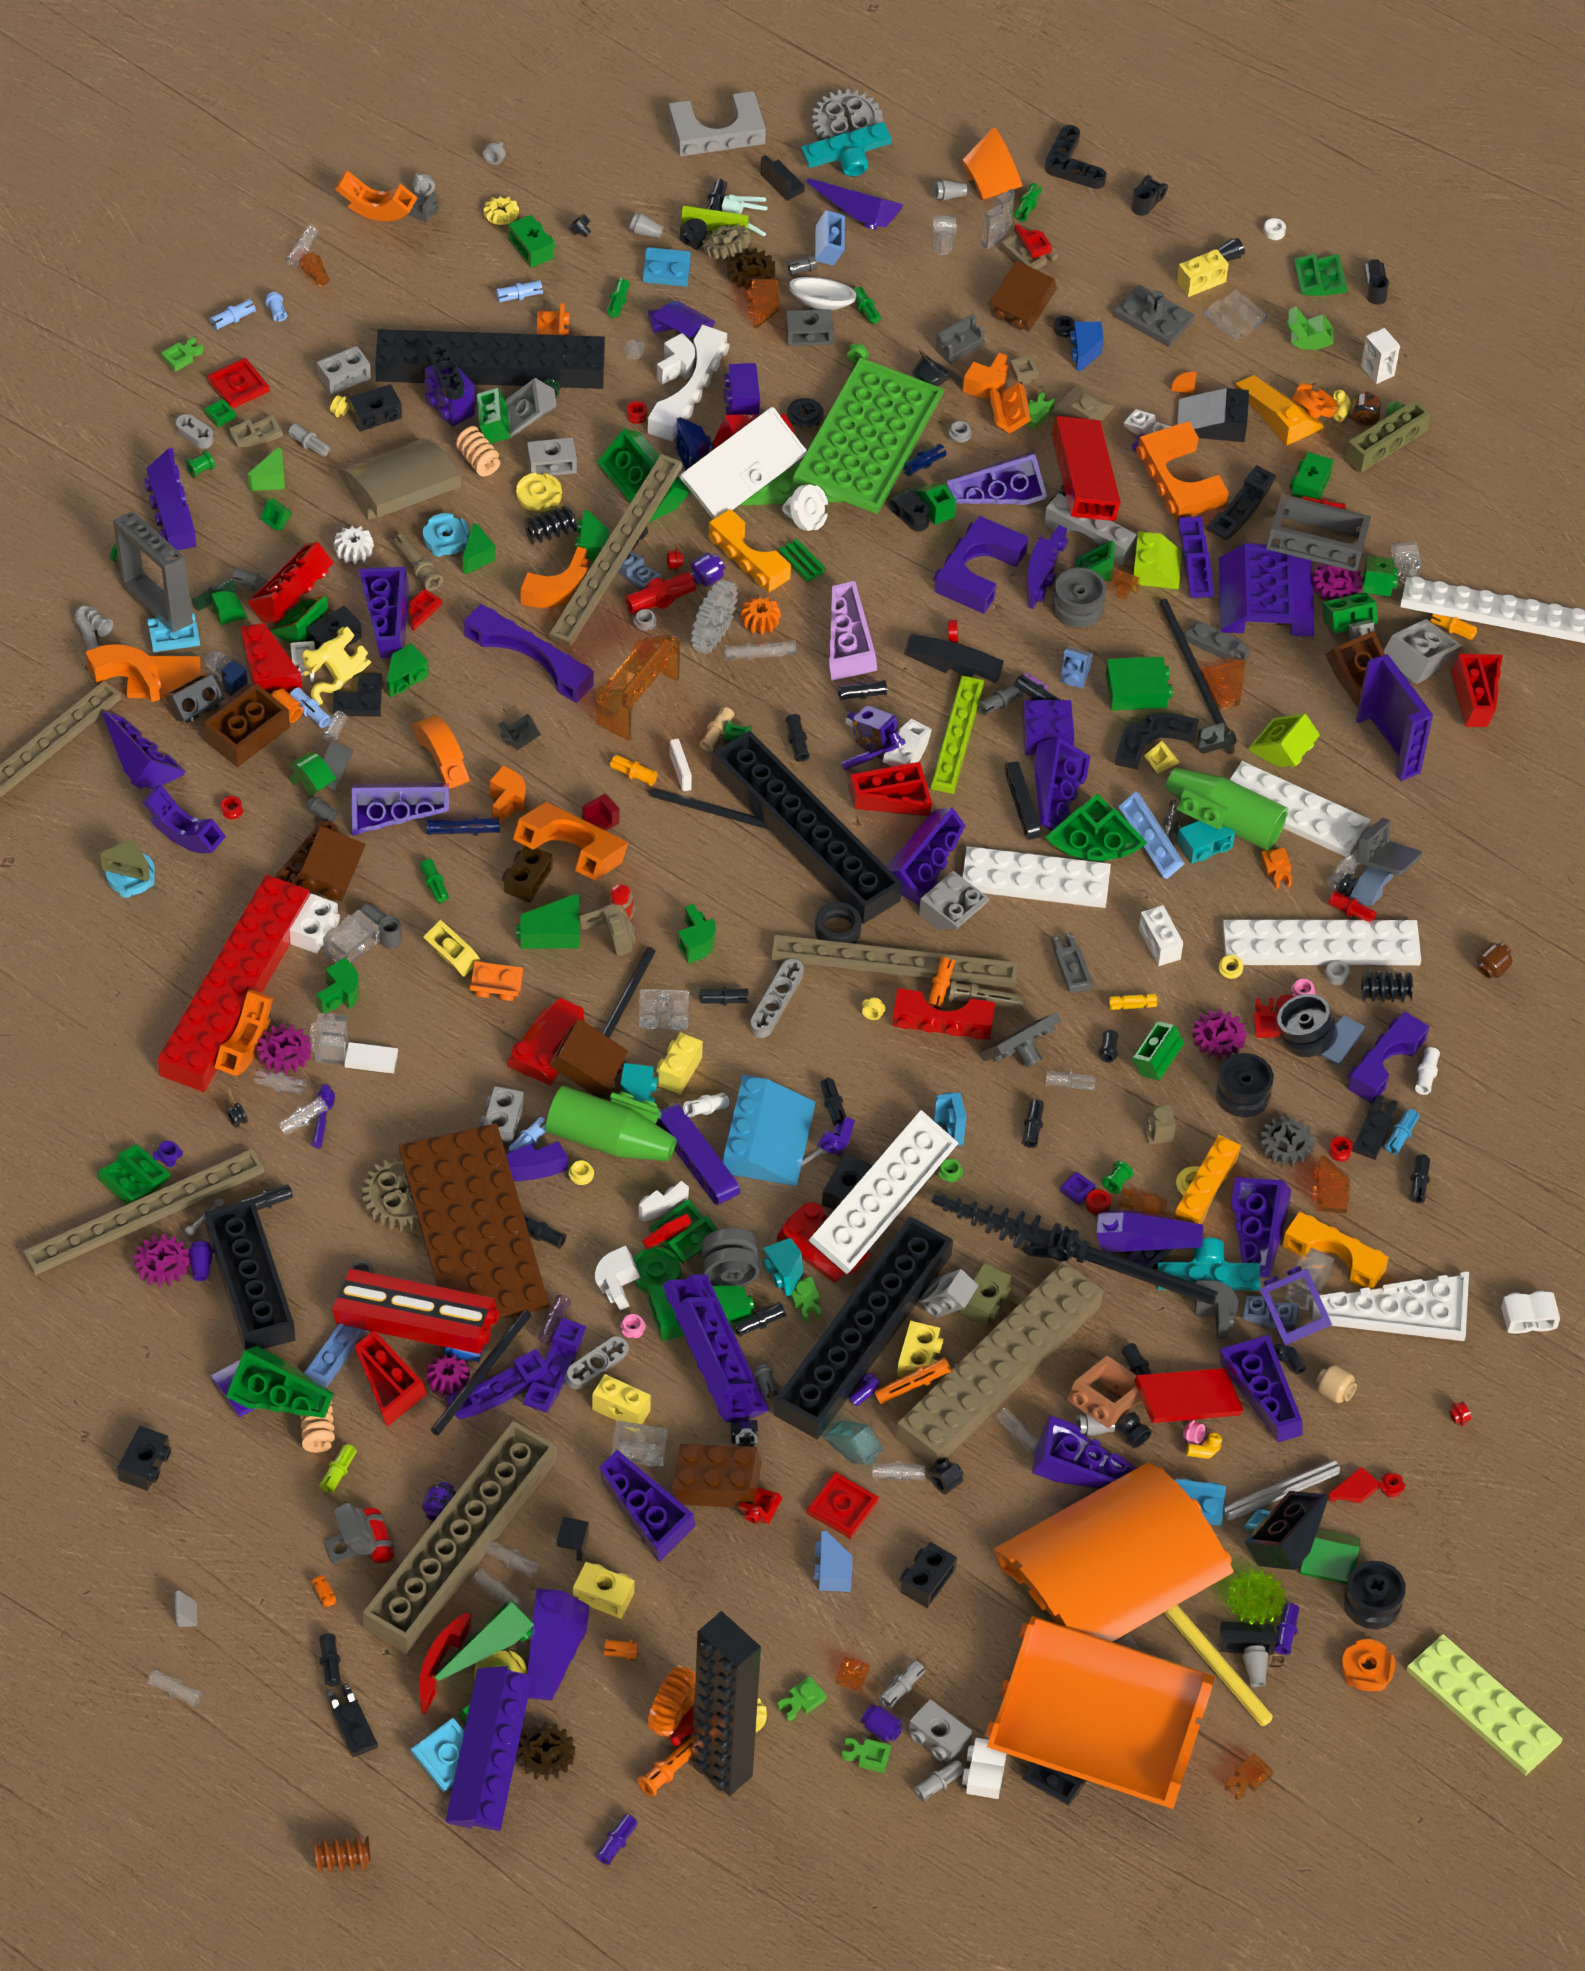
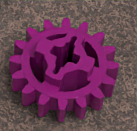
[1313,563,1364,600]
[1192,1009,1247,1060]
[257,1024,312,1075]
[134,1234,190,1288]

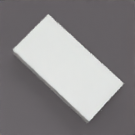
[669,738,692,791]
[345,1042,398,1074]

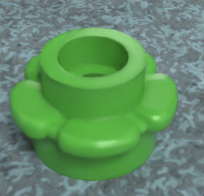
[847,344,869,364]
[1386,400,1405,416]
[938,1159,963,1183]

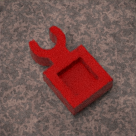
[1253,998,1281,1038]

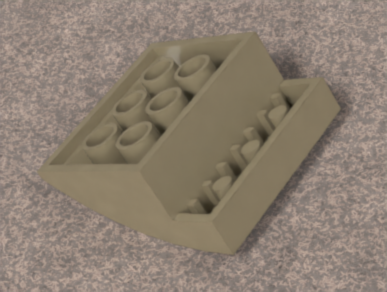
[338,439,461,520]

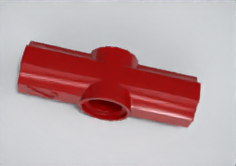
[624,572,696,615]

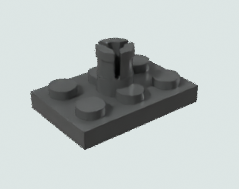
[1113,284,1195,347]
[980,1012,1062,1067]

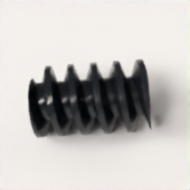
[524,505,577,545]
[1361,970,1413,1003]

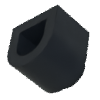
[680,219,707,250]
[927,1457,964,1495]

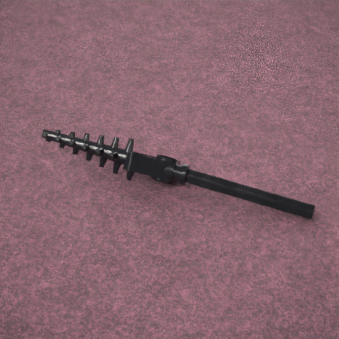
[932,1194,1218,1305]

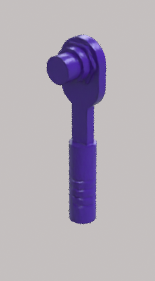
[841,731,906,770]
[312,1084,335,1148]

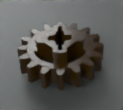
[727,248,775,290]
[516,1722,575,1781]

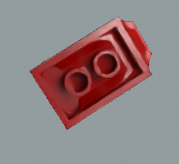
[507,998,585,1086]
[777,1202,872,1283]

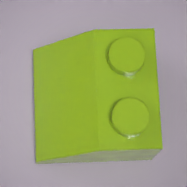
[1132,531,1182,589]
[1248,713,1320,768]

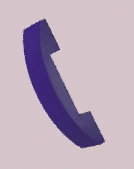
[523,1318,586,1413]
[445,1349,549,1420]

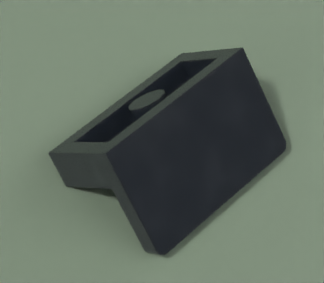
[760,155,805,201]
[1220,1622,1276,1655]

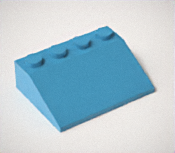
[723,1075,816,1186]

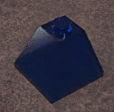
[676,417,712,471]

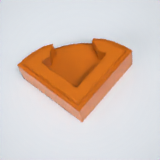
[1171,372,1197,394]

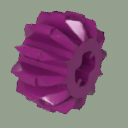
[426,1353,470,1398]

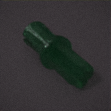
[191,578,237,611]

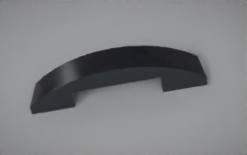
[1207,465,1276,540]

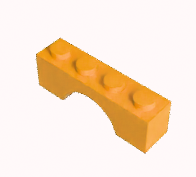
[708,509,791,592]
[1174,1135,1241,1224]
[1282,1211,1389,1290]

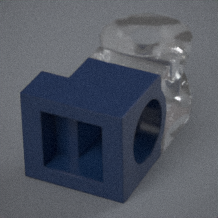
[205,651,248,696]

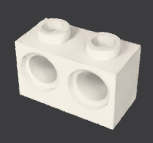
[1361,328,1400,384]
[290,894,340,954]
[1139,905,1183,966]

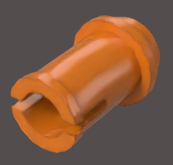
[604,1639,639,1661]

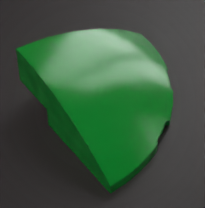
[1045,793,1147,862]

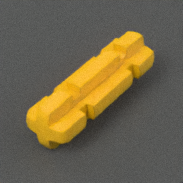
[1109,994,1157,1010]

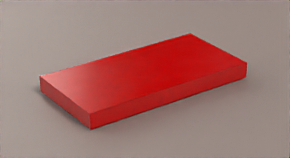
[1134,1368,1244,1423]

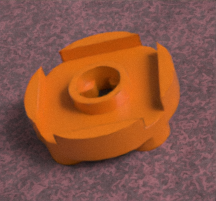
[1292,383,1338,418]
[1341,1639,1396,1691]

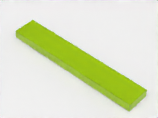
[931,675,984,794]

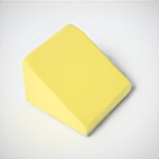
[1144,741,1180,773]

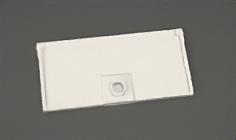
[679,406,807,519]

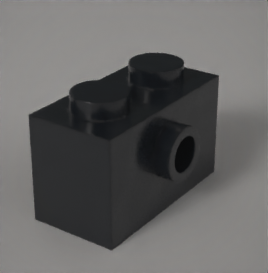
[306,605,362,650]

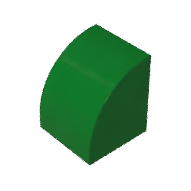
[212,591,247,626]

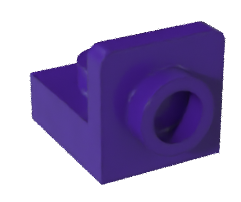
[817,1117,855,1156]

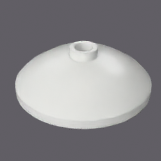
[789,277,856,311]

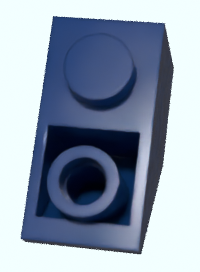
[1070,321,1104,371]

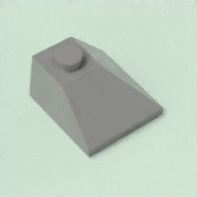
[505,378,557,438]

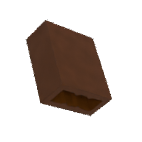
[989,260,1057,332]
[297,826,366,902]
[549,1019,628,1097]

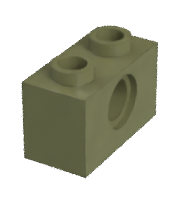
[960,1263,1013,1327]

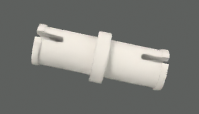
[1415,1047,1440,1095]
[683,1093,729,1117]

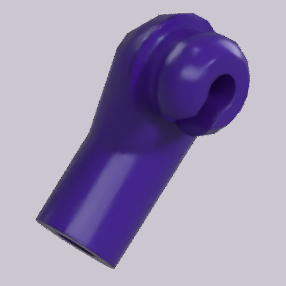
[849,1373,879,1407]

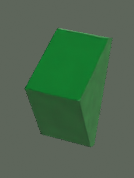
[463,523,495,574]
[1076,540,1115,581]

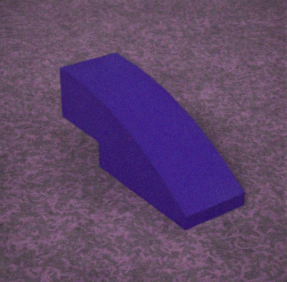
[506,1141,567,1181]

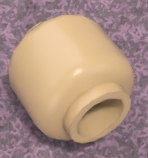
[1317,1365,1357,1404]

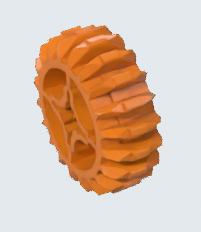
[648,1665,696,1738]

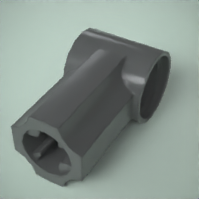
[357,904,402,948]

